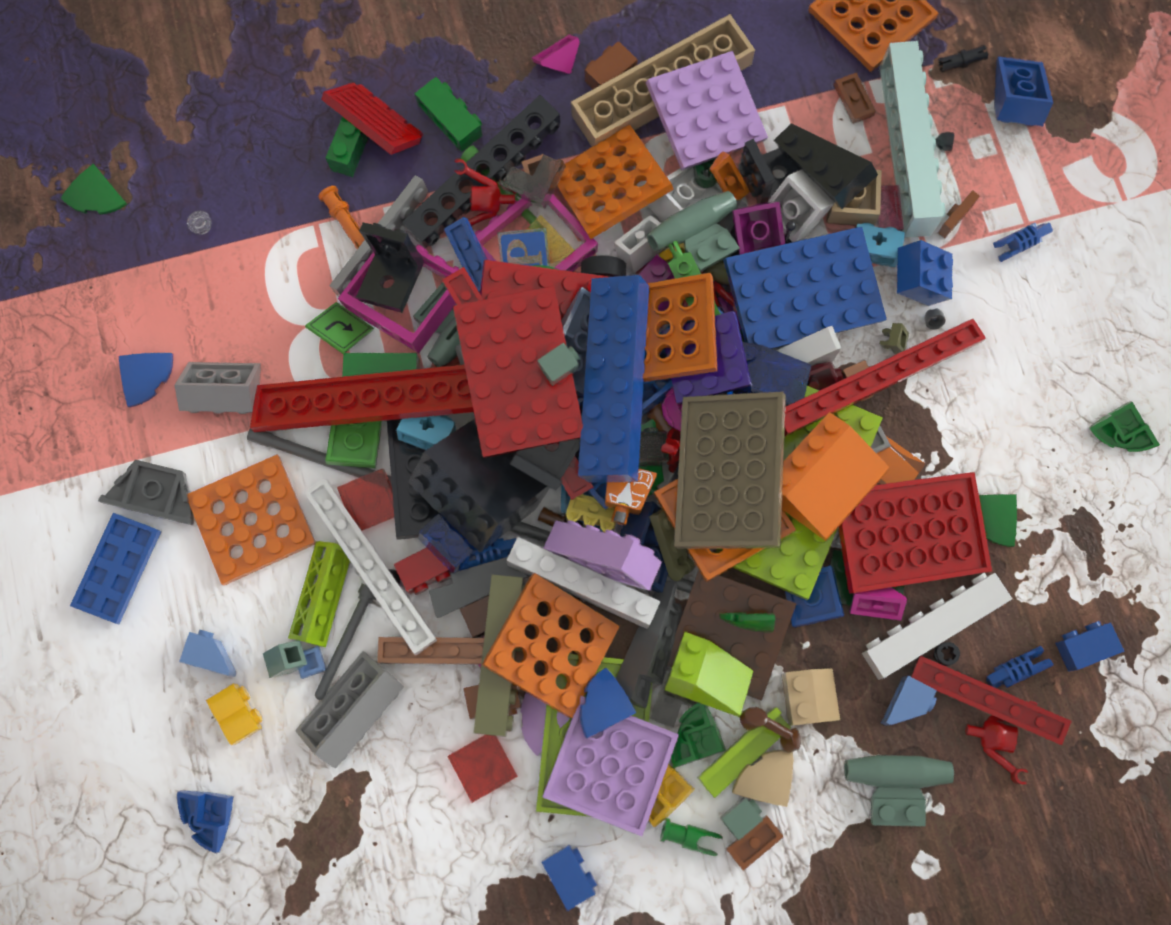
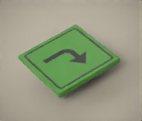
[305,302,374,354]

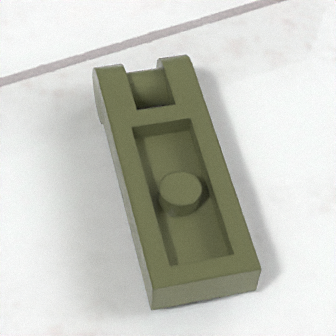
[649,508,695,581]

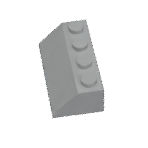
[295,651,404,769]

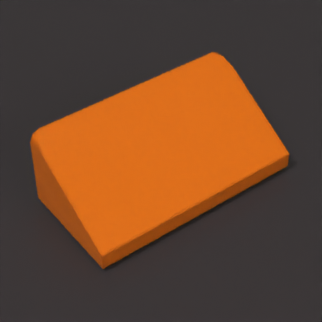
[710,151,750,200]

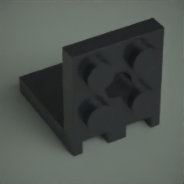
[739,139,800,204]
[356,222,424,313]
[510,438,581,491]

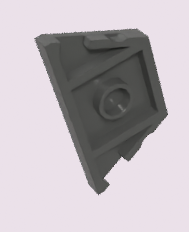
[98,459,193,525]

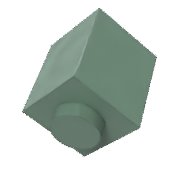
[537,343,580,386]
[263,640,307,678]
[719,798,763,840]

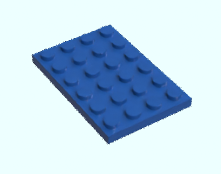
[723,226,887,355]

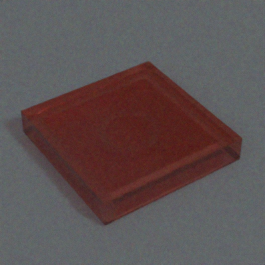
[337,468,394,531]
[447,735,518,803]

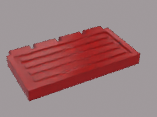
[321,82,423,155]

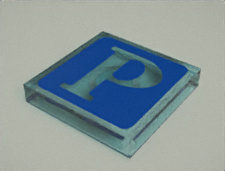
[497,228,550,266]

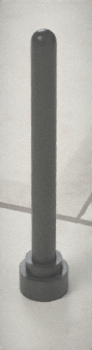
[315,583,376,700]

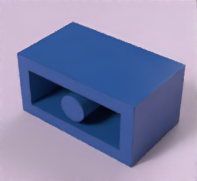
[1055,621,1125,672]
[541,844,598,911]

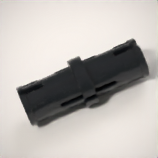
[938,45,988,73]

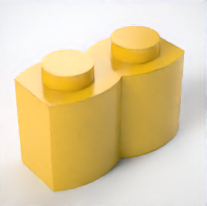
[206,683,263,745]

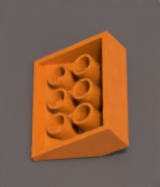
[782,412,890,541]

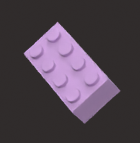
[543,520,662,590]

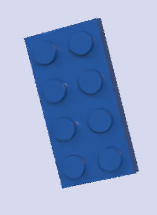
[70,513,162,625]

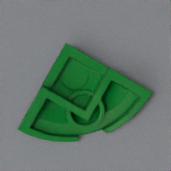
[61,164,128,215]
[1088,401,1160,452]
[979,494,1017,547]
[719,612,775,633]
[671,703,726,768]

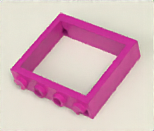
[475,182,598,272]
[338,245,459,354]

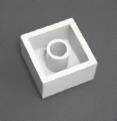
[768,170,835,242]

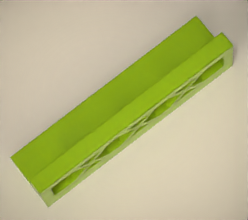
[288,541,350,648]
[696,707,791,798]

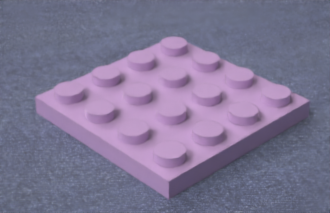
[646,51,768,171]
[542,696,679,836]

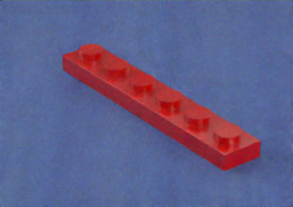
[911,656,1072,745]

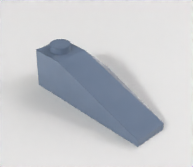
[561,287,591,397]

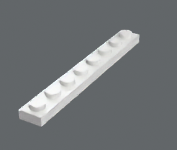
[304,478,437,655]

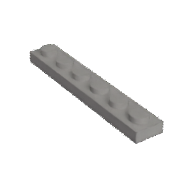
[329,175,428,297]

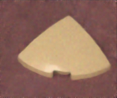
[732,750,793,807]

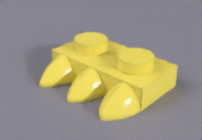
[565,494,616,533]

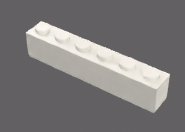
[507,537,660,629]
[862,572,1012,680]

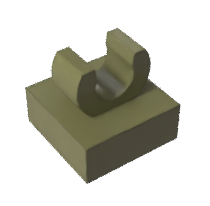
[879,323,909,355]

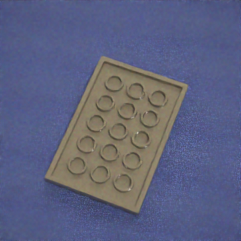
[674,392,786,549]

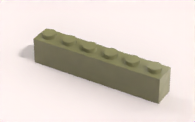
[473,575,525,737]

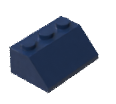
[620,501,668,593]

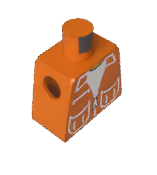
[605,469,657,525]

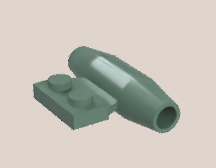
[647,191,740,272]
[413,282,460,367]
[844,755,954,826]

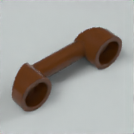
[740,707,801,753]

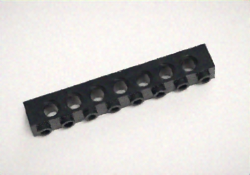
[402,95,561,248]

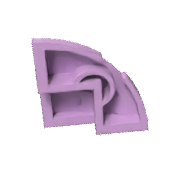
[520,692,570,756]

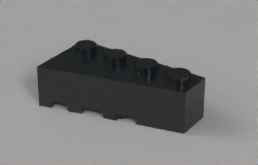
[774,123,878,209]

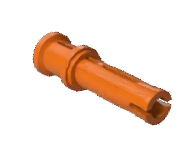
[318,186,365,249]

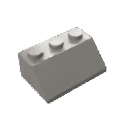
[174,362,261,414]

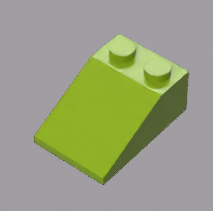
[665,632,753,718]

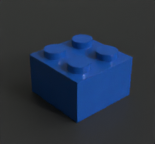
[897,240,953,306]

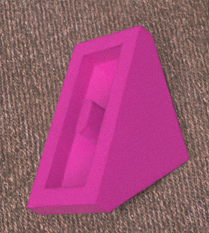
[532,35,580,74]
[850,587,907,620]

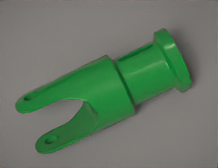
[660,818,723,856]

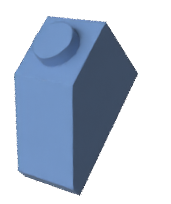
[179,629,237,677]
[881,676,937,726]

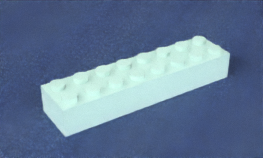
[879,41,945,238]

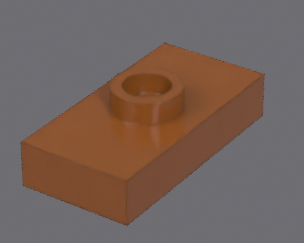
[834,72,876,124]
[938,190,980,239]
[725,815,784,871]

